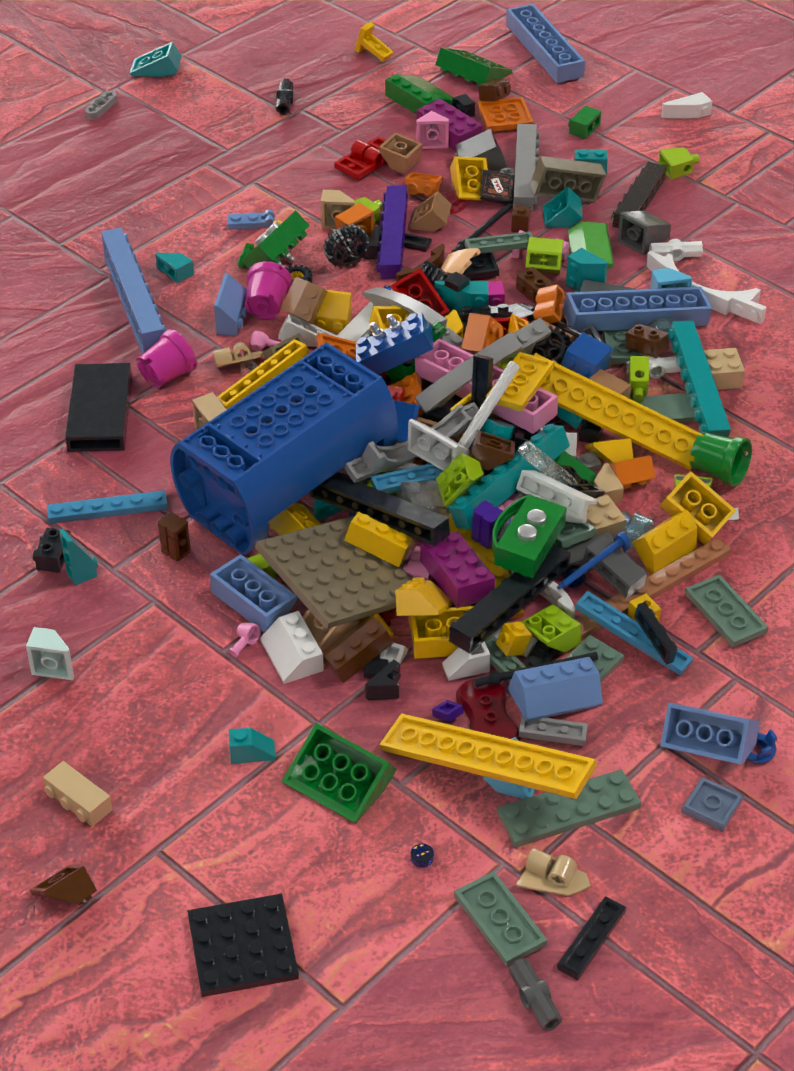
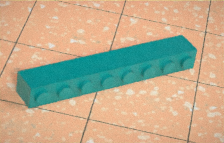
[668,321,731,437]
[448,424,570,530]

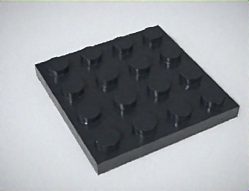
[187,893,299,997]

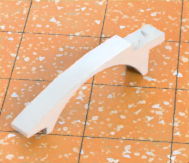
[646,251,766,324]

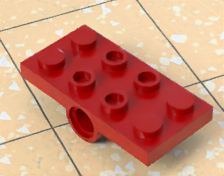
[334,136,387,180]

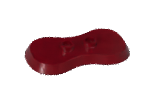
[456,679,520,741]

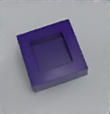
[432,700,463,722]

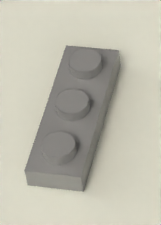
[519,715,588,746]

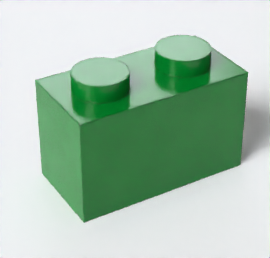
[568,106,602,139]

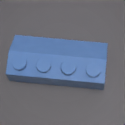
[210,554,297,633]
[508,657,603,722]
[660,703,760,765]

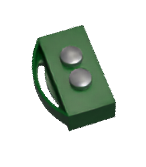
[241,210,310,269]
[492,494,567,578]

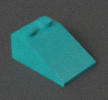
[129,42,182,77]
[435,281,489,314]

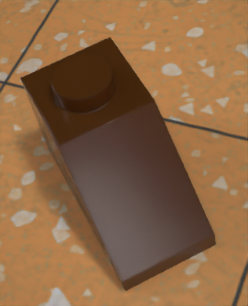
[511,205,532,232]

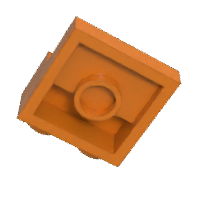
[404,172,443,197]

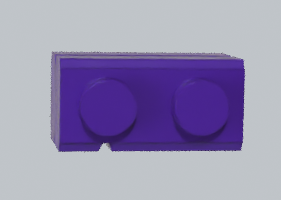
[471,500,503,549]

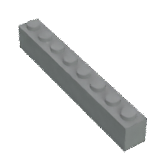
[513,124,539,211]

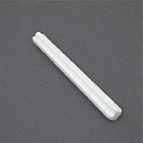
[458,361,519,449]

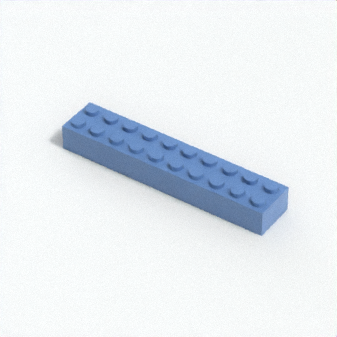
[101,227,166,354]

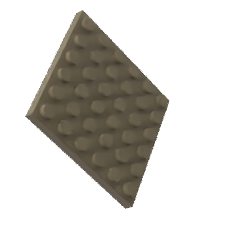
[255,516,412,629]

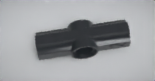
[276,79,294,115]

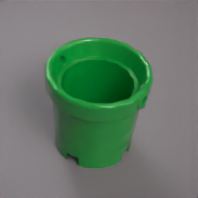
[690,432,752,487]

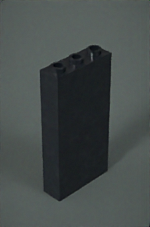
[65,363,132,452]

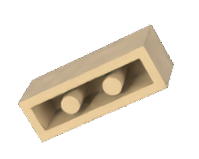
[43,761,112,827]

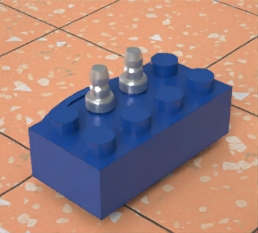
[356,313,434,375]

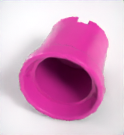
[245,261,292,320]
[136,329,197,389]

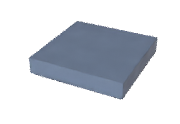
[682,777,743,832]

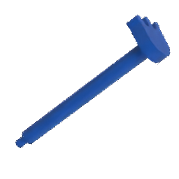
[557,532,631,590]

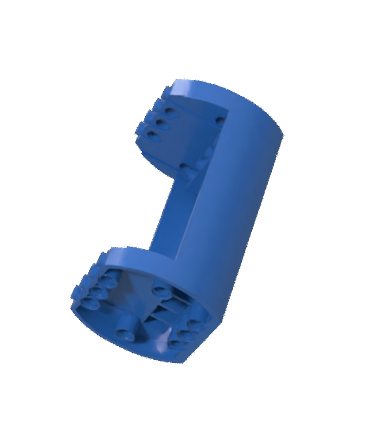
[170,342,398,556]

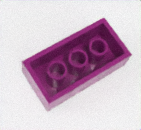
[417,99,483,151]
[420,531,496,608]

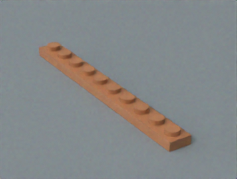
[574,538,731,640]

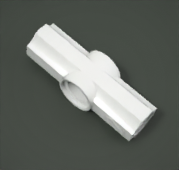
[649,239,703,261]
[626,356,681,379]

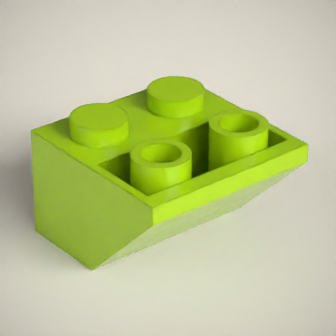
[525,237,564,274]
[436,452,484,507]
[521,604,581,653]

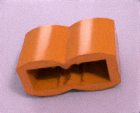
[533,284,565,323]

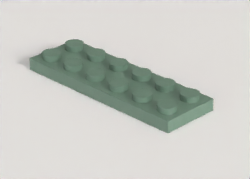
[497,769,641,848]

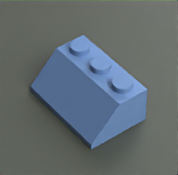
[214,273,247,336]

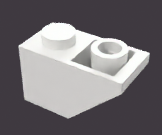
[442,641,490,681]

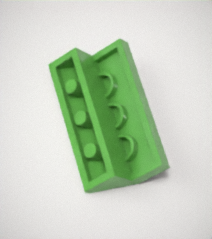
[568,221,614,269]

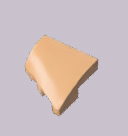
[441,248,481,275]

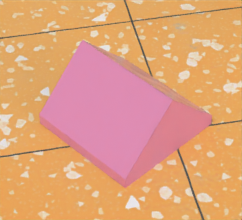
[416,111,449,149]

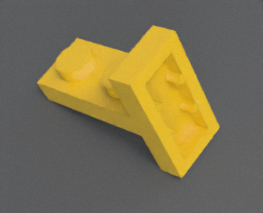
[354,21,394,62]

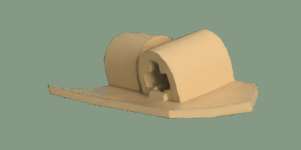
[213,342,263,368]
[516,848,591,896]

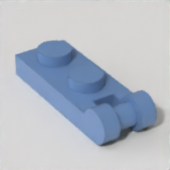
[228,210,275,230]

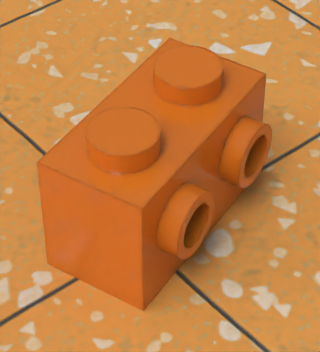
[609,455,656,489]

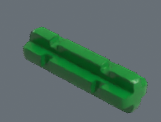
[237,243,254,268]

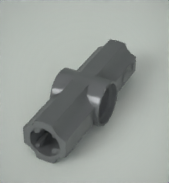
[509,958,562,1031]

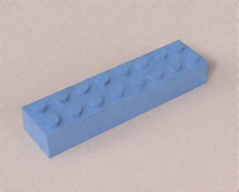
[506,4,585,83]
[563,287,713,331]

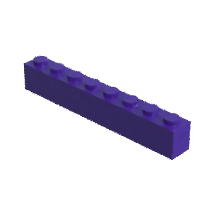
[376,185,408,279]

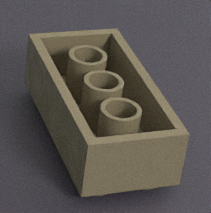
[530,156,606,203]

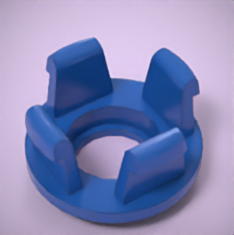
[747,730,777,763]

